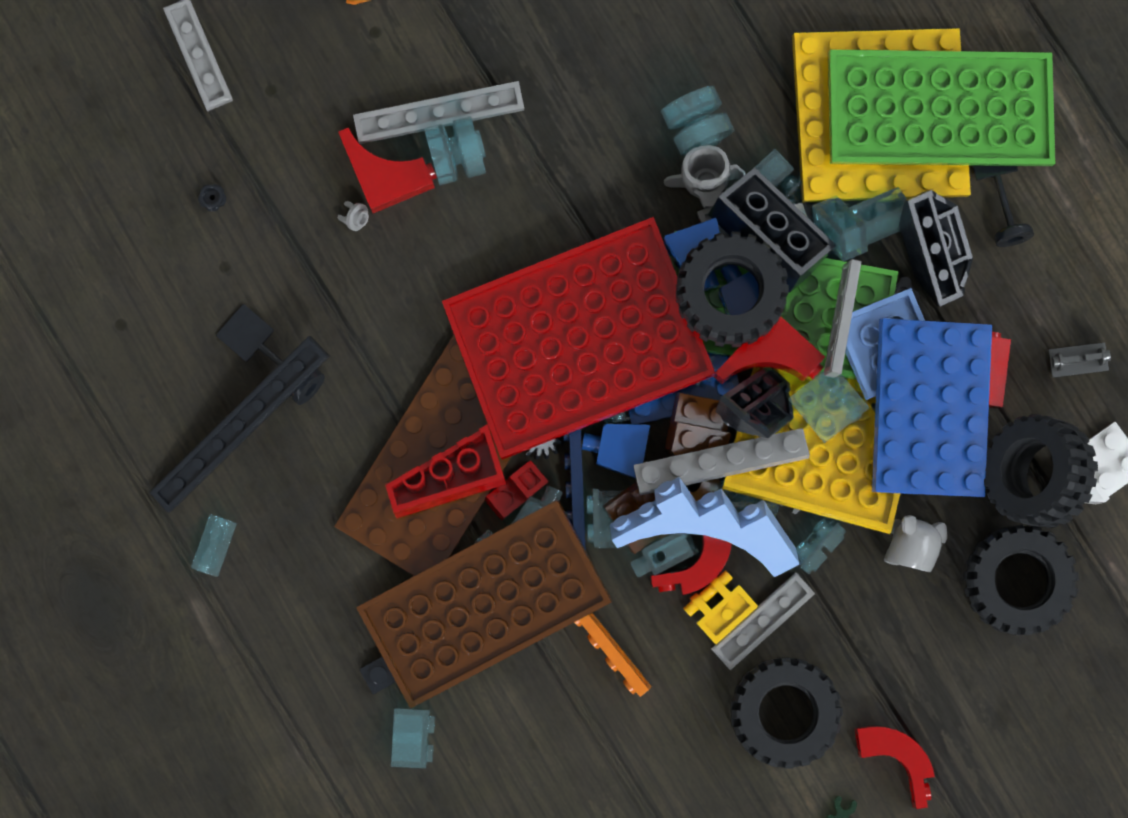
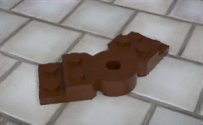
[602,392,731,554]

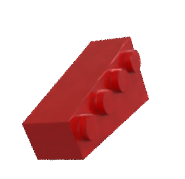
[385,424,506,518]

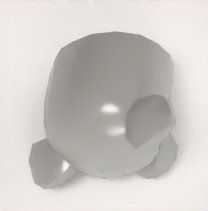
[664,145,746,209]
[884,515,947,572]

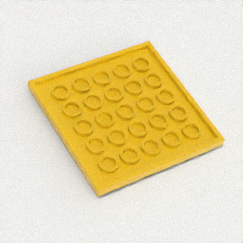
[792,29,971,202]
[722,367,900,534]

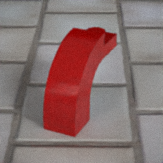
[650,535,732,595]
[855,726,935,809]

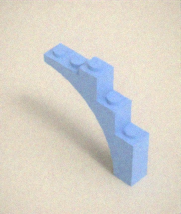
[610,477,799,577]

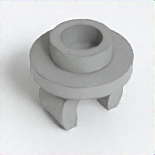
[337,201,369,231]

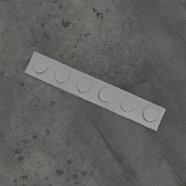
[353,81,524,144]
[634,428,810,495]

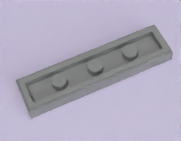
[163,0,233,111]
[823,259,862,378]
[711,572,815,670]

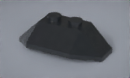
[899,190,973,307]
[715,367,794,438]

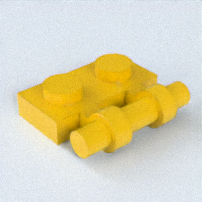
[683,570,758,645]

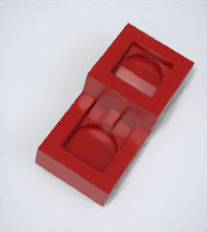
[485,460,549,521]

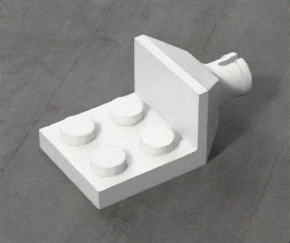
[1085,422,1128,505]

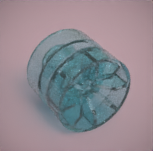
[661,86,735,156]
[424,116,486,186]

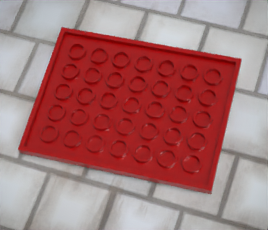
[442,217,716,460]

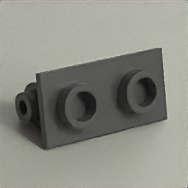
[1049,343,1111,378]

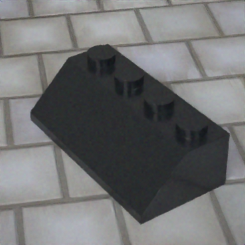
[708,167,837,293]

